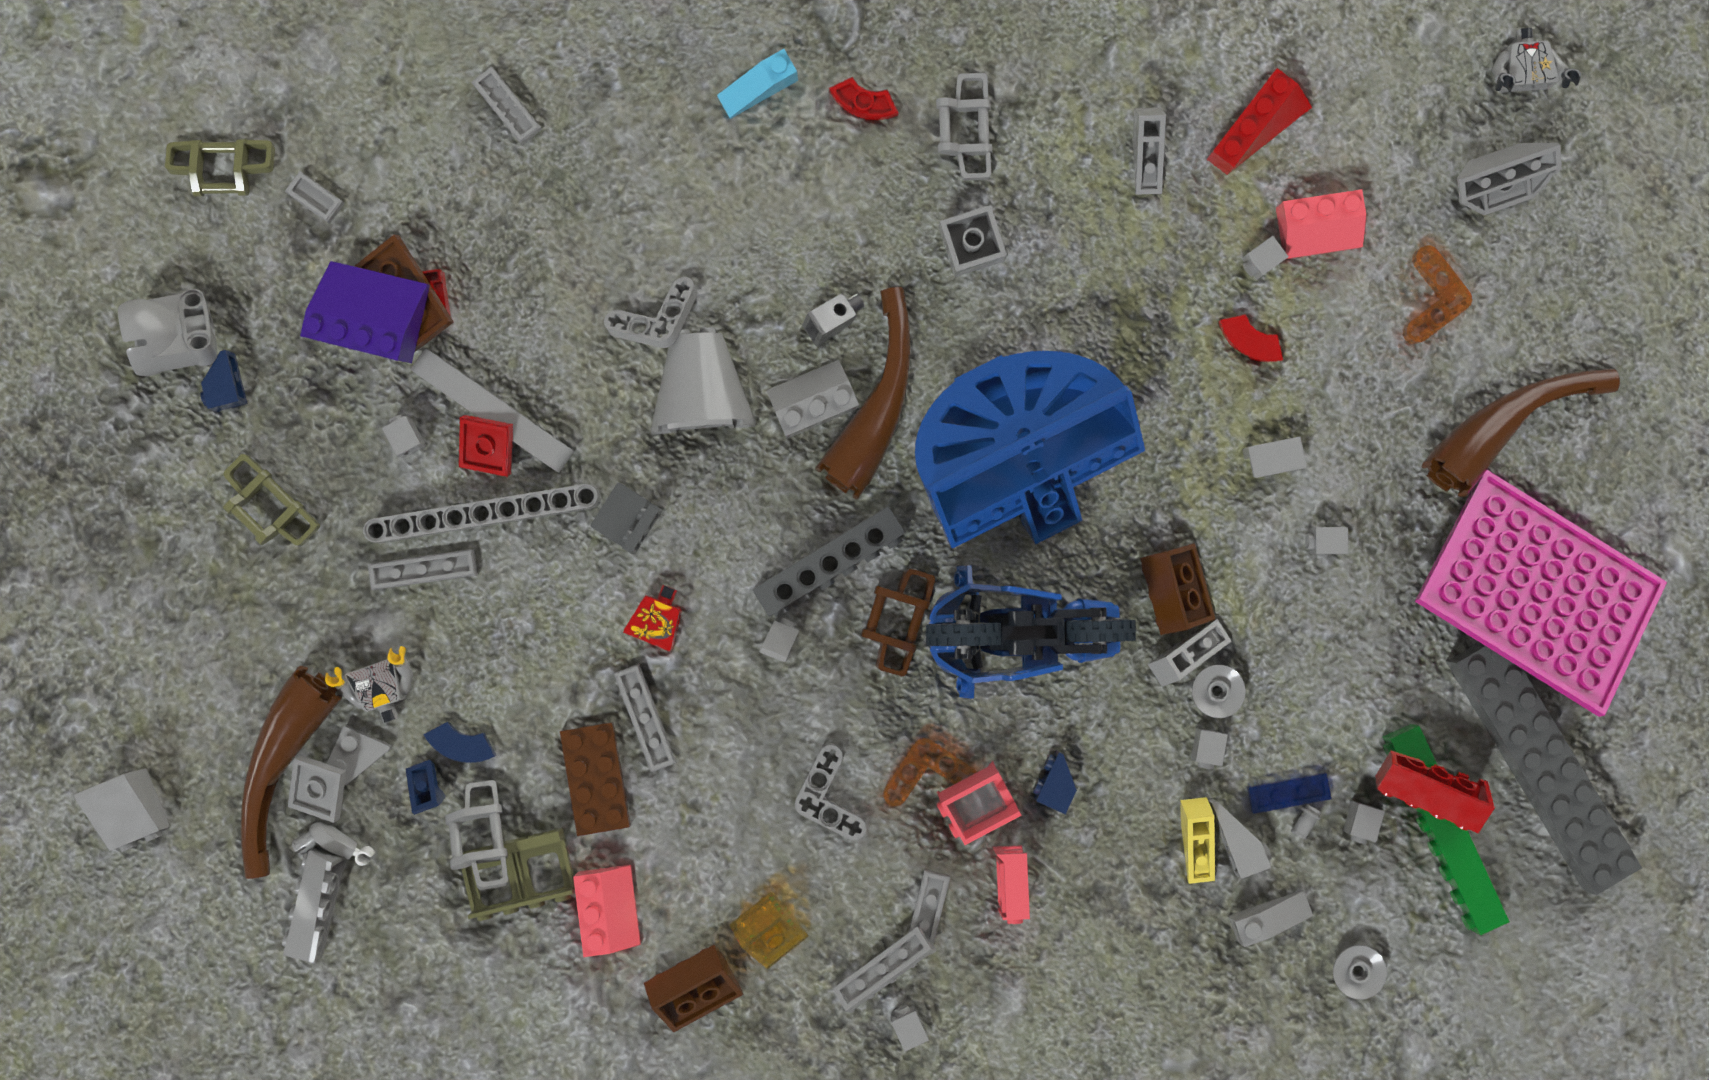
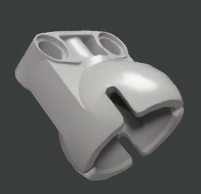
[118,289,217,376]

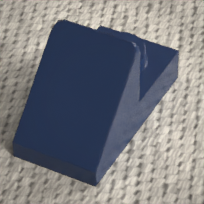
[406,760,446,815]

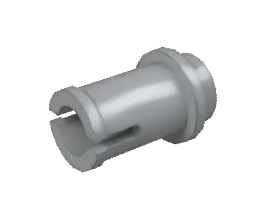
[1291,804,1322,840]

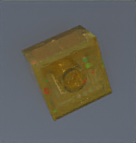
[729,892,809,969]

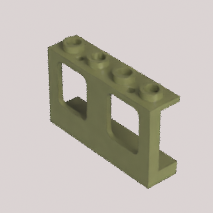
[462,828,575,921]

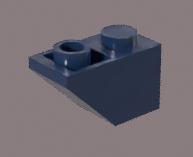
[1032,750,1077,815]

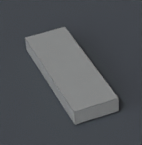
[908,869,950,955]

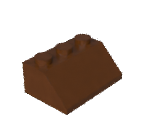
[1140,543,1216,635]
[644,945,744,1033]

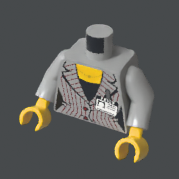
[325,646,413,723]

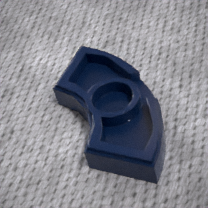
[423,721,497,763]

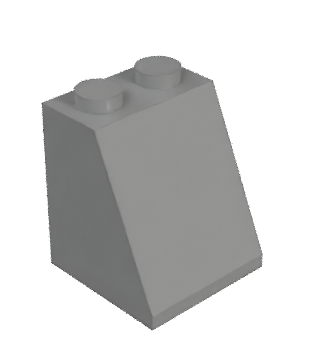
[74,768,170,852]

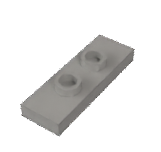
[471,66,542,145]

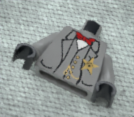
[1491,28,1581,93]

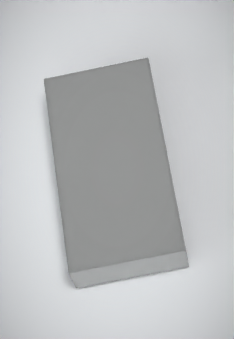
[285,171,345,224]

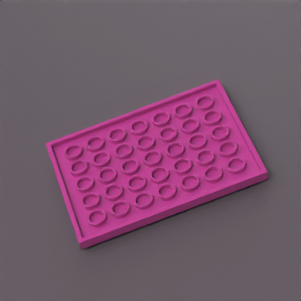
[1415,470,1667,717]

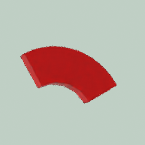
[829,77,899,120]
[1218,314,1283,362]

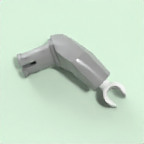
[292,821,375,866]

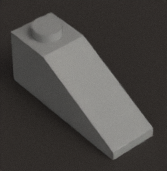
[1133,108,1166,195]
[760,618,800,662]
[1148,619,1231,687]
[1208,798,1272,879]
[1228,890,1313,947]

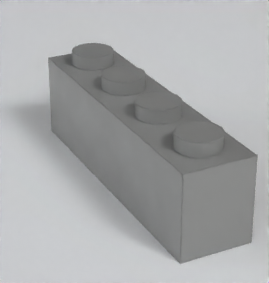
[282,847,347,963]

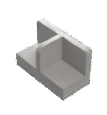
[1242,437,1306,478]

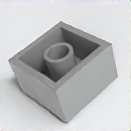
[938,205,1007,277]

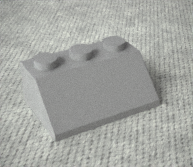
[766,360,859,439]

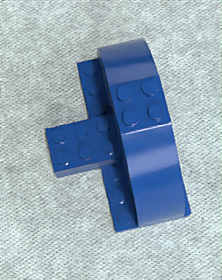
[915,351,1145,549]

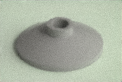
[1192,665,1246,718]
[1333,945,1387,1000]

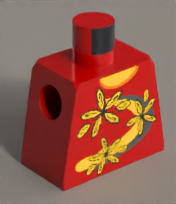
[623,585,682,652]

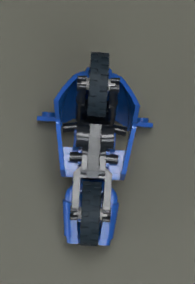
[926,565,1136,699]

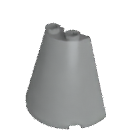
[651,327,756,435]

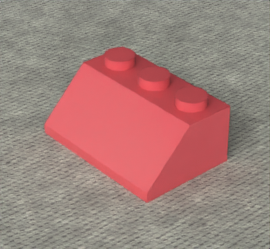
[1276,189,1366,259]
[573,865,641,957]

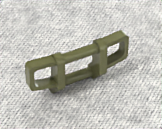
[165,139,275,197]
[223,454,320,546]

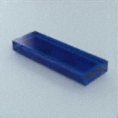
[1247,772,1332,814]

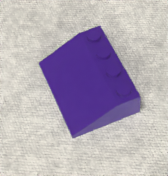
[300,261,430,363]

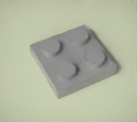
[288,755,346,823]

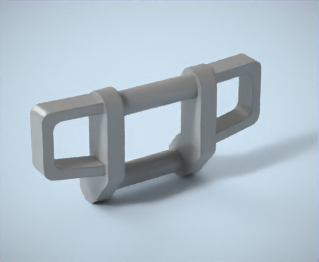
[936,73,993,181]
[445,780,508,890]

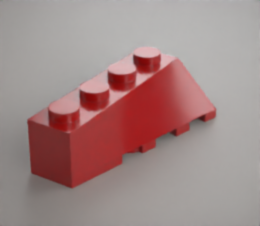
[1206,68,1312,175]
[1375,751,1495,833]

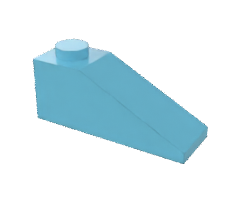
[717,49,798,119]

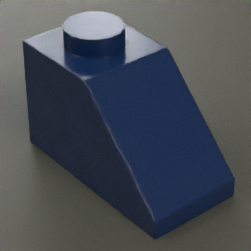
[200,350,248,412]

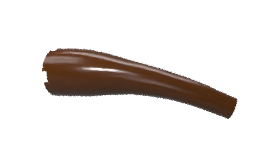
[815,287,910,499]
[1422,369,1620,497]
[241,666,342,879]

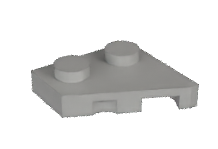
[327,725,393,785]

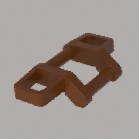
[861,568,935,677]

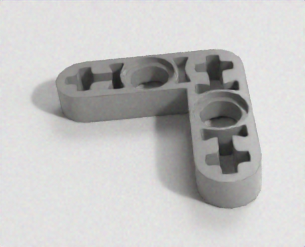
[604,277,697,348]
[795,744,866,840]

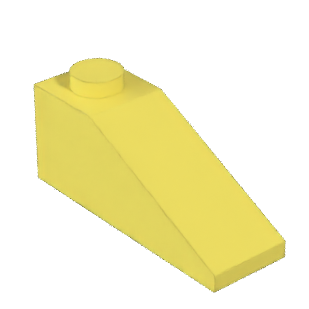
[1180,797,1215,884]

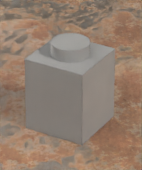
[1242,236,1289,280]
[382,415,427,458]
[1305,527,1348,555]
[1191,728,1228,769]
[1343,800,1385,844]
[891,1005,929,1052]

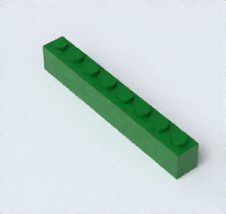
[1383,724,1510,935]

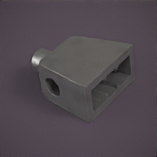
[802,294,865,347]

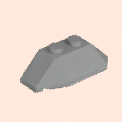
[1457,143,1562,215]

